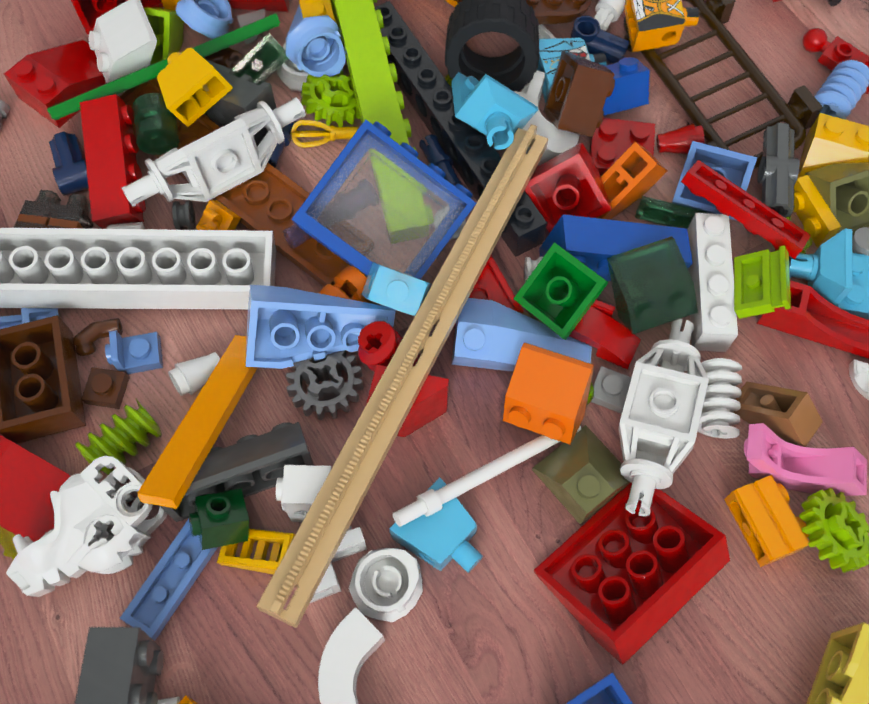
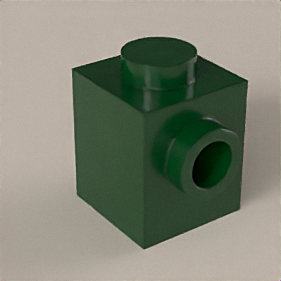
[189,488,249,550]

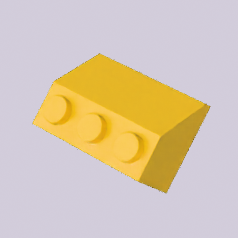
[798,113,869,178]

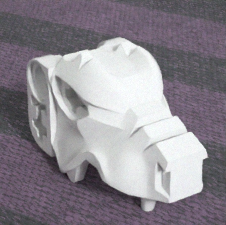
[6,456,167,597]

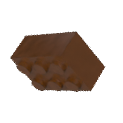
[0,315,86,444]

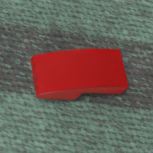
[569,307,641,370]

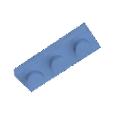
[119,519,218,641]

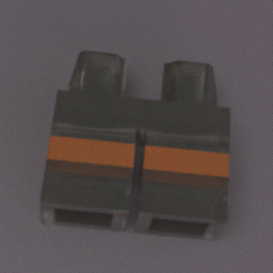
[14,190,94,229]

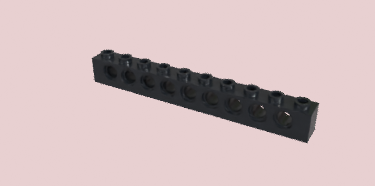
[375,1,547,257]

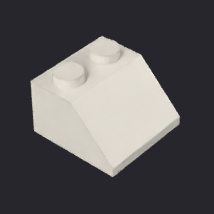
[89,0,157,83]

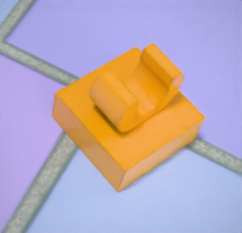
[196,200,241,230]

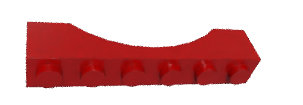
[757,280,869,359]

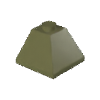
[805,162,869,236]
[532,425,631,525]

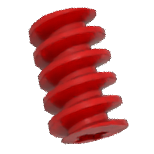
[358,321,420,372]

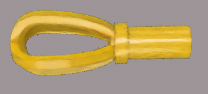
[291,120,358,148]

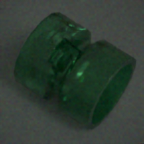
[132,93,180,155]

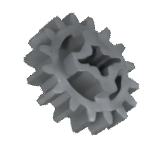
[286,351,363,420]

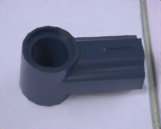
[570,16,630,64]
[49,131,89,196]

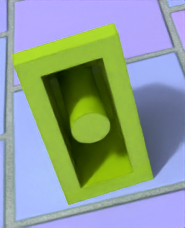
[143,7,184,65]

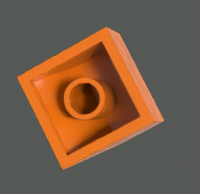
[503,342,594,445]

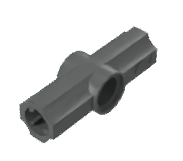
[757,123,800,217]

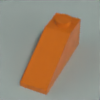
[597,141,668,220]

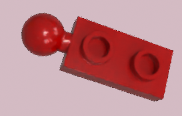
[802,28,869,94]

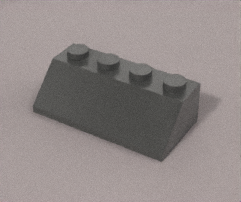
[160,422,314,522]

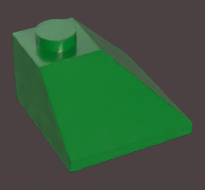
[513,242,609,340]

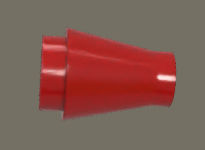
[657,123,705,154]

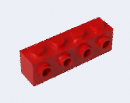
[80,94,146,229]

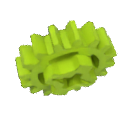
[301,70,360,127]
[799,488,869,573]

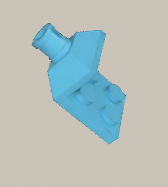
[451,72,538,150]
[789,228,869,320]

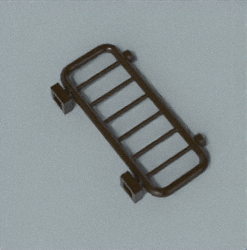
[624,0,823,170]

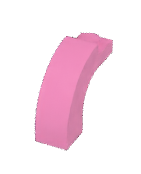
[744,423,867,496]

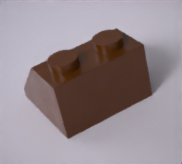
[543,51,615,137]

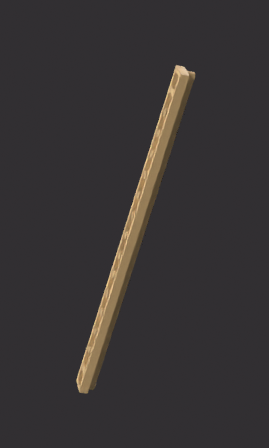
[257,124,548,628]

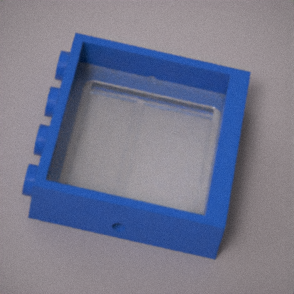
[291,119,476,279]

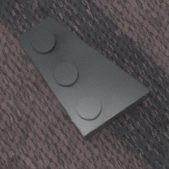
[205,60,276,146]

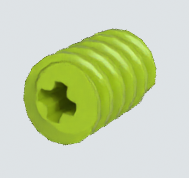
[75,399,162,475]

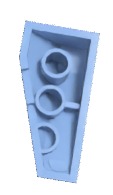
[246,285,396,369]
[451,298,592,372]

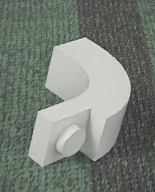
[514,71,580,166]
[318,607,385,704]

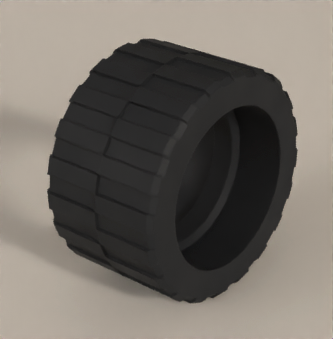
[445,0,539,91]

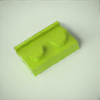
[734,245,791,319]

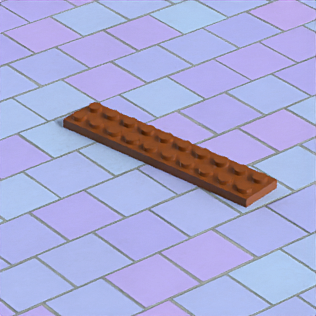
[119,78,374,287]

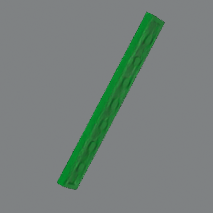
[46,13,280,120]

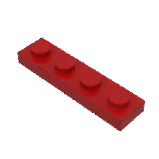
[681,160,811,259]

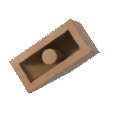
[733,381,823,447]

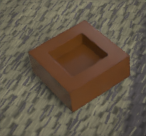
[81,367,130,409]

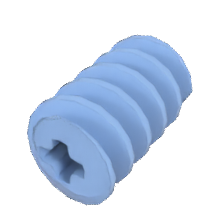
[814,60,869,119]

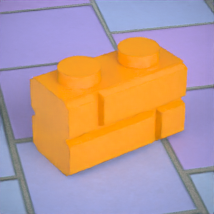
[724,475,809,567]

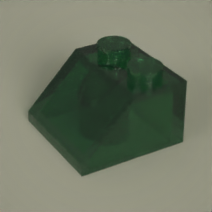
[607,236,698,334]

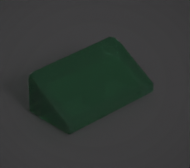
[232,33,288,85]
[635,196,707,230]

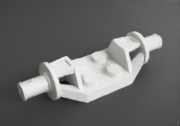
[121,97,306,207]
[618,319,709,516]

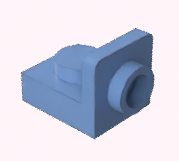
[105,330,163,374]

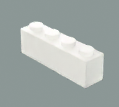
[688,213,738,352]

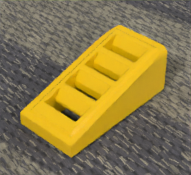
[217,529,295,575]

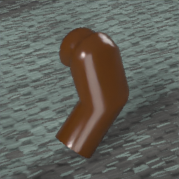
[204,47,246,71]
[73,318,123,356]

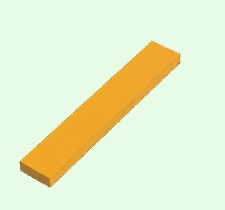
[137,335,258,509]

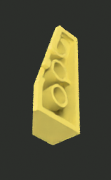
[806,622,869,704]

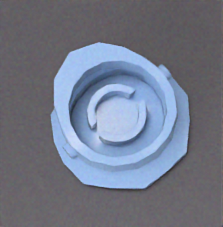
[176,0,234,39]
[285,15,346,77]

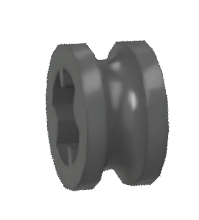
[172,200,195,230]

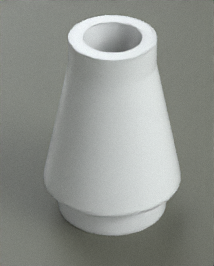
[168,352,220,396]

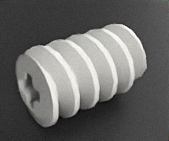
[698,358,742,439]

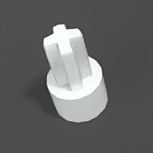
[594,0,626,31]

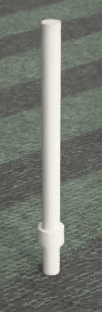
[393,426,581,527]

